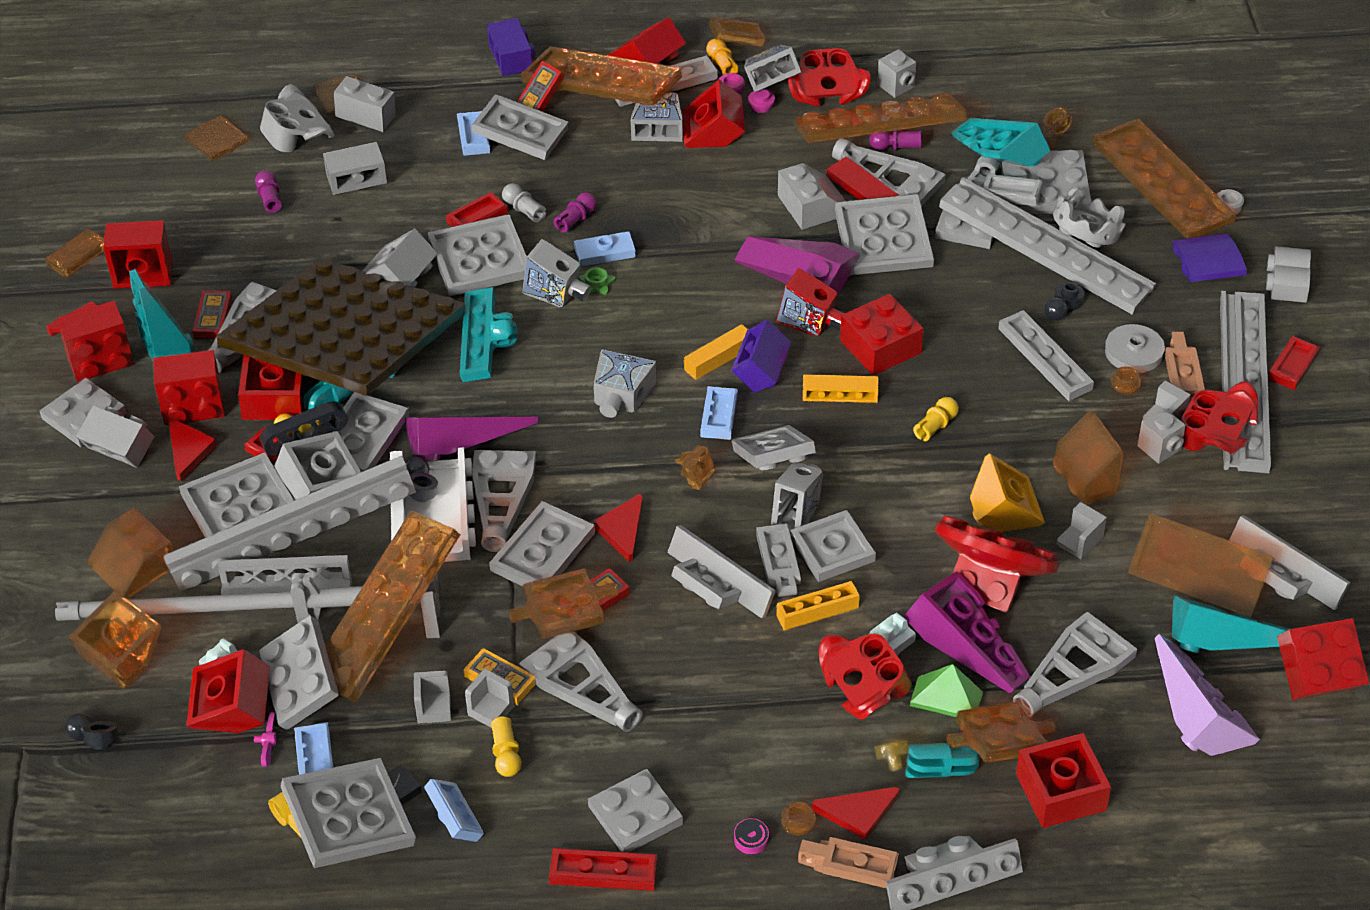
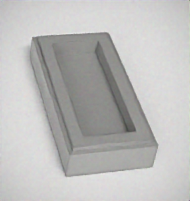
[983,174,1042,206]

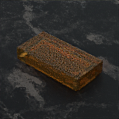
[709,17,765,47]
[45,228,104,277]

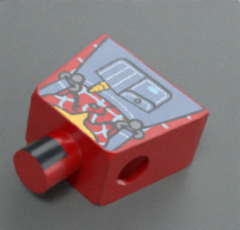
[776,268,845,336]

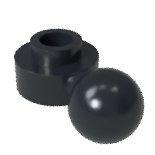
[1044,282,1084,321]
[406,457,438,502]
[65,713,118,750]

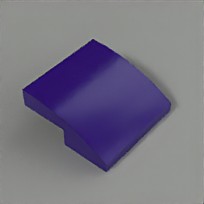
[1173,234,1247,282]

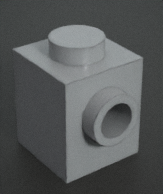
[877,49,916,98]
[1137,408,1186,464]

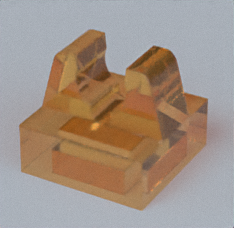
[675,445,715,490]

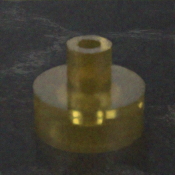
[874,739,909,771]

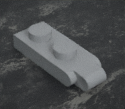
[756,523,801,597]

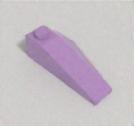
[1155,634,1260,756]

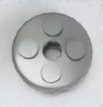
[1053,187,1126,248]

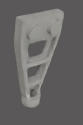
[832,138,946,207]
[935,156,999,249]
[208,282,277,373]
[472,450,536,552]
[1013,612,1137,718]
[519,627,642,732]

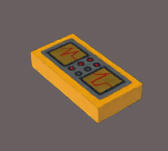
[464,648,536,706]

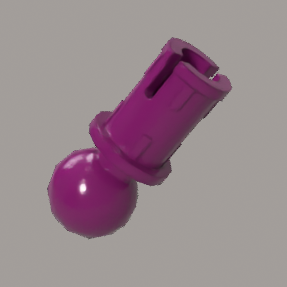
[869,129,921,150]
[255,170,282,213]
[553,192,597,233]

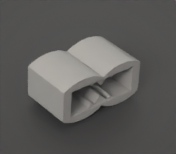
[1266,246,1311,303]

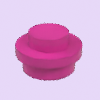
[748,89,775,113]

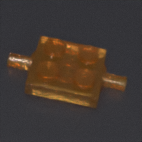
[508,568,618,639]
[946,702,1055,763]

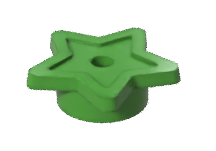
[579,267,615,295]

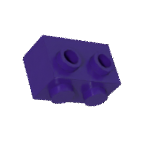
[487,18,535,76]
[731,319,791,393]

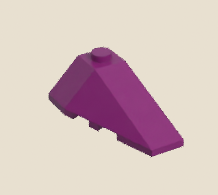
[734,236,860,297]
[406,417,538,461]
[903,571,1031,694]

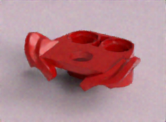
[788,48,870,107]
[1182,381,1259,454]
[818,633,912,720]

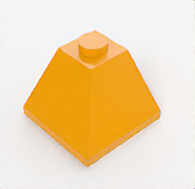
[970,453,1045,532]

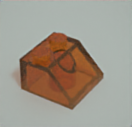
[1053,411,1124,505]
[87,507,173,600]
[68,591,162,690]

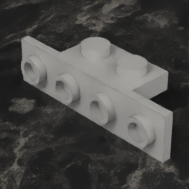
[1228,515,1350,610]
[667,525,776,618]
[885,835,1023,910]

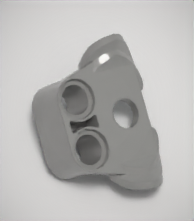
[260,84,334,152]

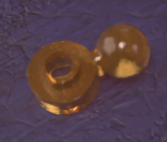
[1042,107,1072,151]

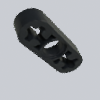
[260,401,348,456]

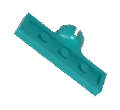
[459,287,518,382]

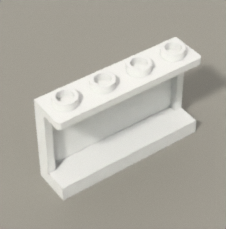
[390,447,476,566]

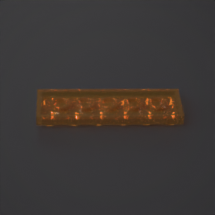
[521,46,682,106]
[795,93,967,143]
[1092,118,1236,239]
[325,510,461,703]

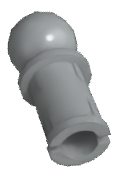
[502,183,546,222]

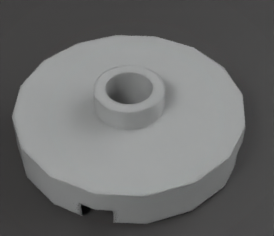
[1105,324,1165,373]

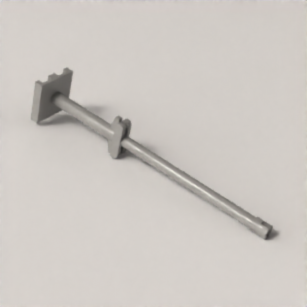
[55,546,441,638]

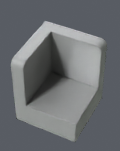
[1142,381,1191,421]
[1057,502,1107,560]
[465,668,514,727]
[414,670,451,723]

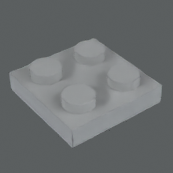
[40,378,127,447]
[790,510,876,582]
[588,769,683,853]

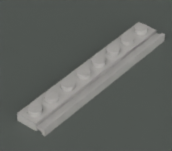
[939,177,1156,315]
[1220,291,1271,473]
[164,456,416,592]

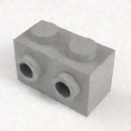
[334,76,396,132]
[323,142,387,195]
[76,405,155,468]

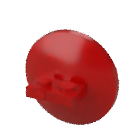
[934,515,1060,612]

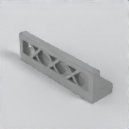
[218,555,352,595]

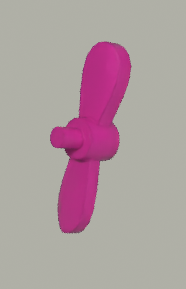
[254,712,276,766]

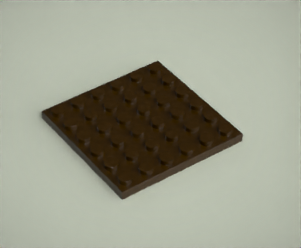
[217,258,465,396]

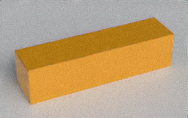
[684,324,748,380]
[803,375,878,403]
[777,581,859,631]

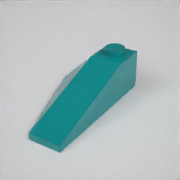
[951,118,1050,167]
[129,269,195,361]
[1171,596,1290,653]

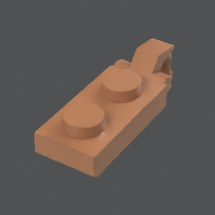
[1165,331,1205,400]
[798,837,899,888]

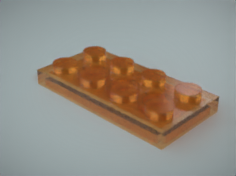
[1128,513,1274,618]

